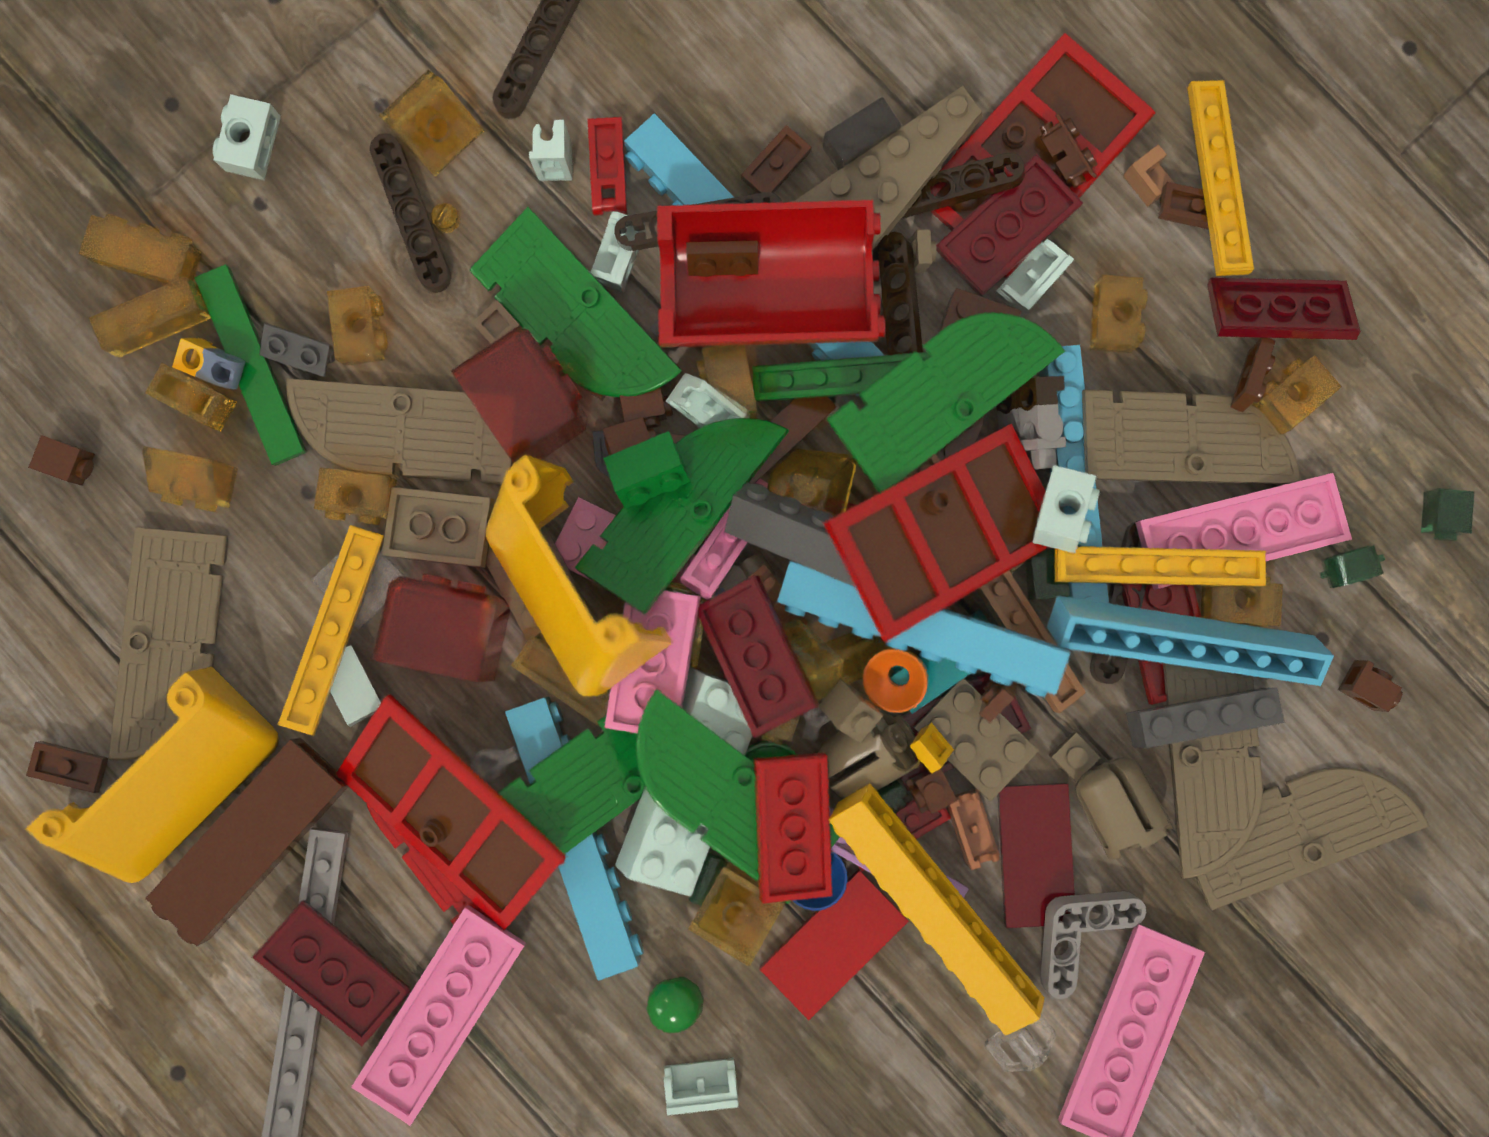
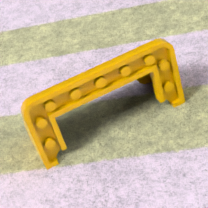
[486,455,673,696]
[26,667,279,883]

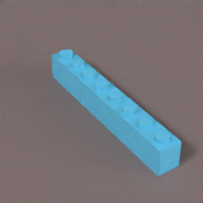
[1039,345,1109,604]
[777,561,1070,697]
[1047,596,1334,686]
[505,697,644,981]

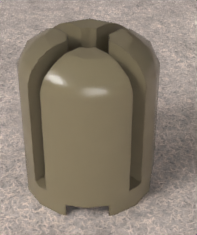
[819,707,920,799]
[1075,758,1173,860]

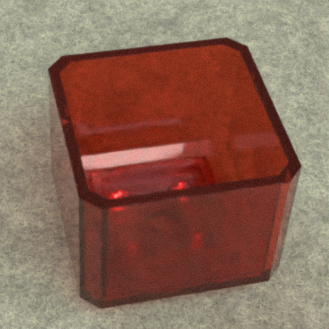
[451,327,588,463]
[372,573,510,682]

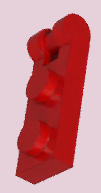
[587,117,628,216]

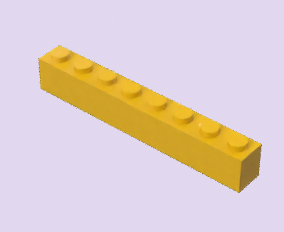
[829,783,1045,1036]

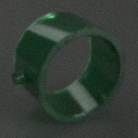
[1319,545,1385,588]

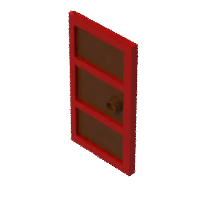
[930,33,1155,278]
[823,423,1048,642]
[336,694,567,931]

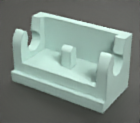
[529,120,573,181]
[591,211,646,293]
[994,239,1074,318]
[666,373,749,428]
[330,645,381,727]
[664,1058,738,1115]

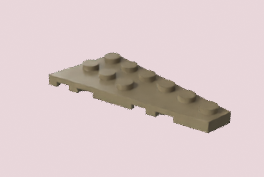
[793,86,983,254]

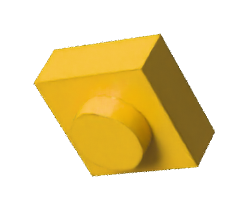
[909,722,954,773]

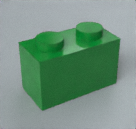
[603,431,690,509]

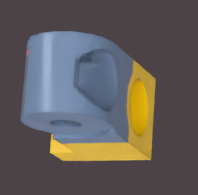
[172,338,245,389]

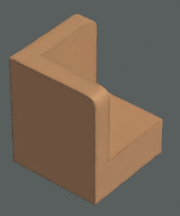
[1123,144,1174,207]

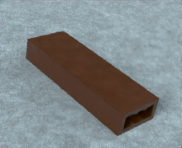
[145,737,349,946]

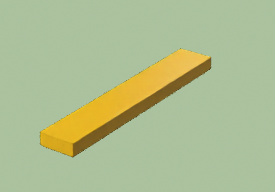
[1187,80,1254,276]
[278,525,384,736]
[1055,546,1266,587]

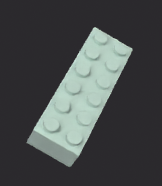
[615,667,752,896]

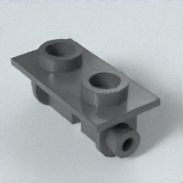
[259,323,337,377]

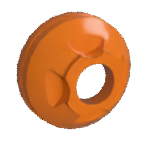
[863,647,928,713]

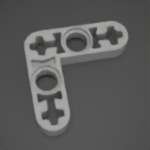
[1040,891,1146,999]

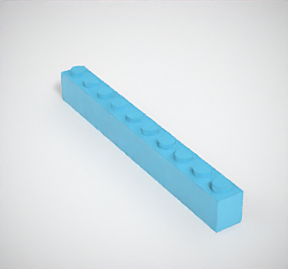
[624,113,884,396]

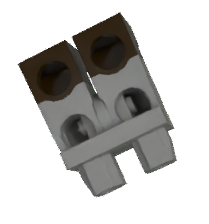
[996,376,1066,469]

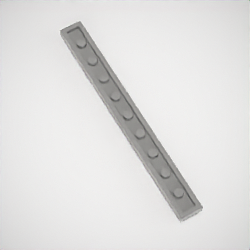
[262,827,349,1137]

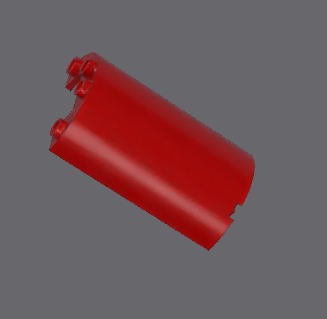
[657,200,885,347]

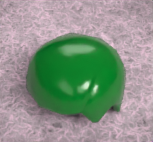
[646,976,703,1033]

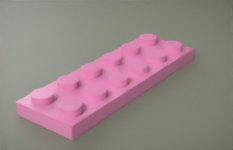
[1135,473,1352,590]
[351,905,526,1126]
[1058,924,1205,1137]

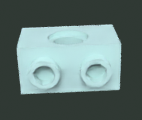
[213,94,281,180]
[1033,465,1100,553]

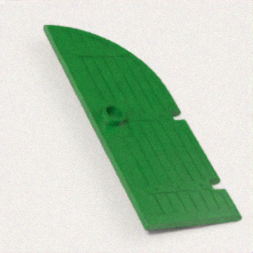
[470,207,682,397]
[827,312,1065,493]
[574,418,789,615]
[636,689,840,904]
[498,715,645,854]

